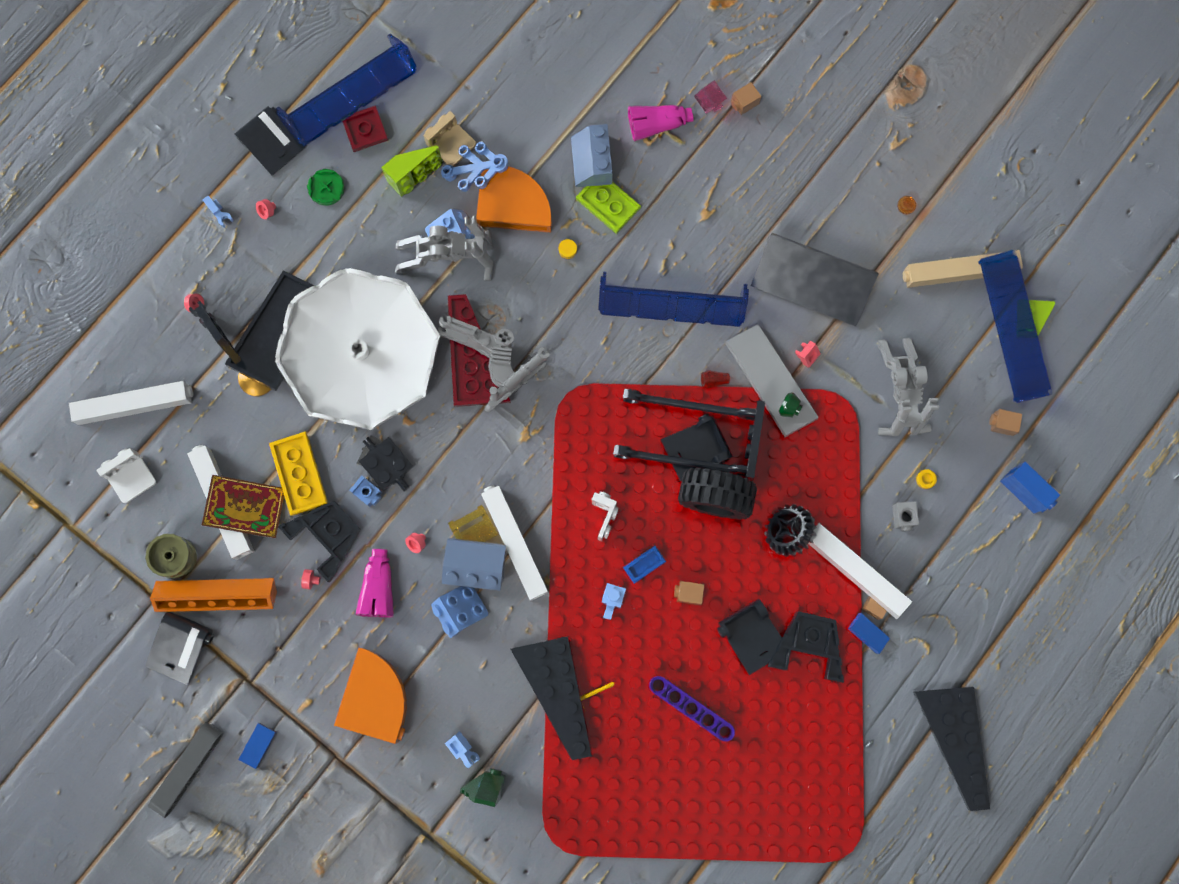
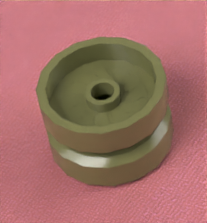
[145,534,197,579]

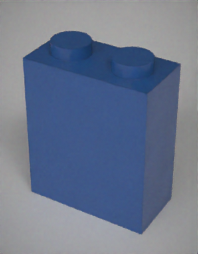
[1000,462,1060,514]

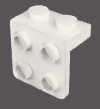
[97,448,156,503]
[592,491,619,541]

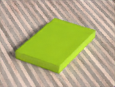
[576,181,641,234]

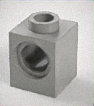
[892,502,919,531]

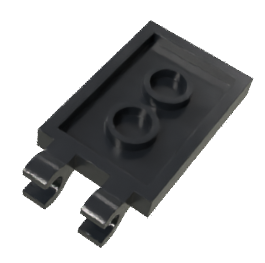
[189,301,242,364]

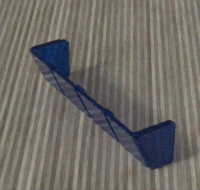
[276,34,417,145]
[978,250,1052,403]
[598,272,749,327]

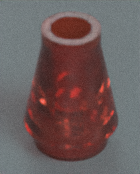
[701,370,730,389]

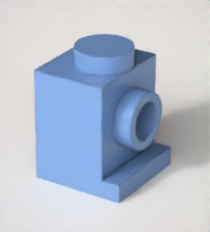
[349,476,382,507]

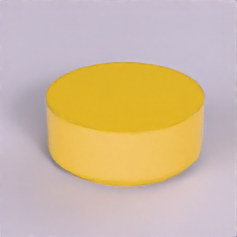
[558,239,577,259]
[916,469,937,489]

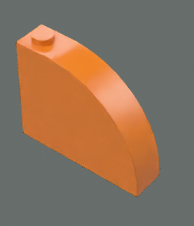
[476,166,552,233]
[334,647,407,744]

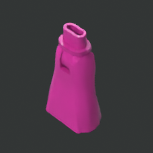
[628,105,693,141]
[355,549,394,618]

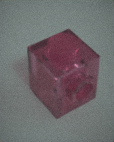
[694,80,727,114]

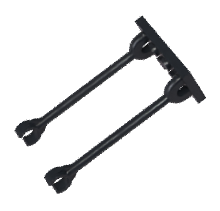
[613,389,765,481]

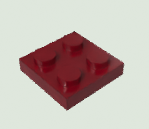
[341,105,388,152]

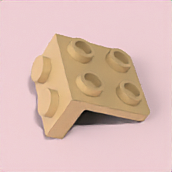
[423,111,476,167]

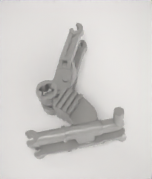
[396,216,493,281]
[438,316,550,412]
[878,338,939,436]

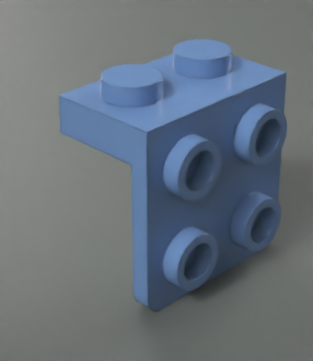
[431,586,488,639]

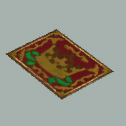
[201,475,284,539]

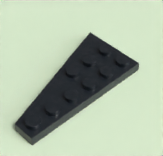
[510,636,593,760]
[913,687,990,811]

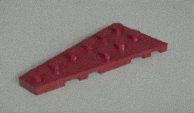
[448,294,511,407]

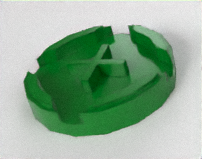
[307,169,345,206]

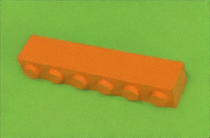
[150,578,277,612]

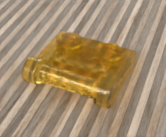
[448,505,498,542]

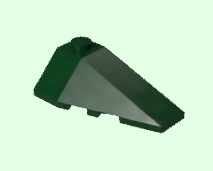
[460,768,506,807]

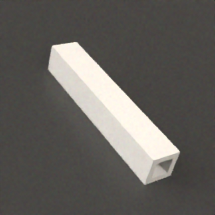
[69,381,193,425]
[187,445,255,560]
[481,485,548,601]
[808,523,912,619]

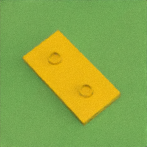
[269,431,328,516]

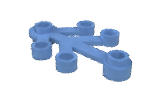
[441,142,508,192]

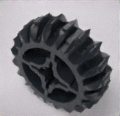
[764,504,817,557]

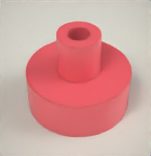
[256,199,276,219]
[184,293,204,312]
[405,533,426,553]
[301,569,321,590]

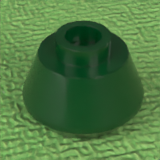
[778,392,803,418]

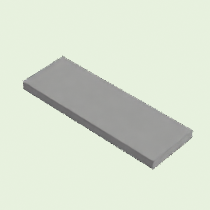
[725,324,819,437]

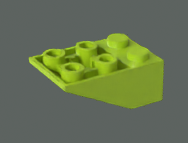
[381,145,443,197]

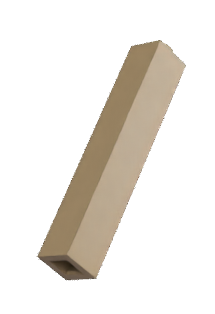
[903,250,1023,288]

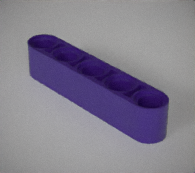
[649,676,735,741]

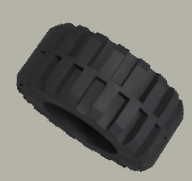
[678,468,757,519]

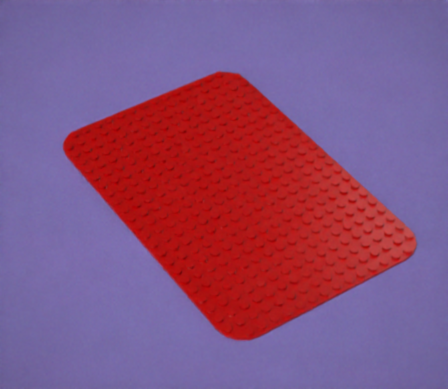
[542,383,864,863]

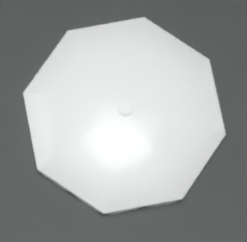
[275,268,440,430]

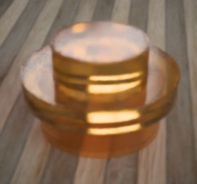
[897,196,916,215]

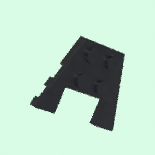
[278,501,361,583]
[768,612,844,683]

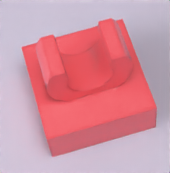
[795,341,821,368]

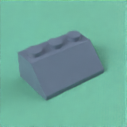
[571,124,612,187]
[442,538,506,591]

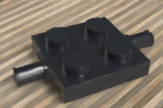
[359,437,413,492]

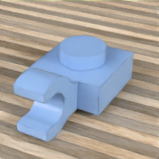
[203,196,234,228]
[601,583,626,620]
[445,731,480,768]

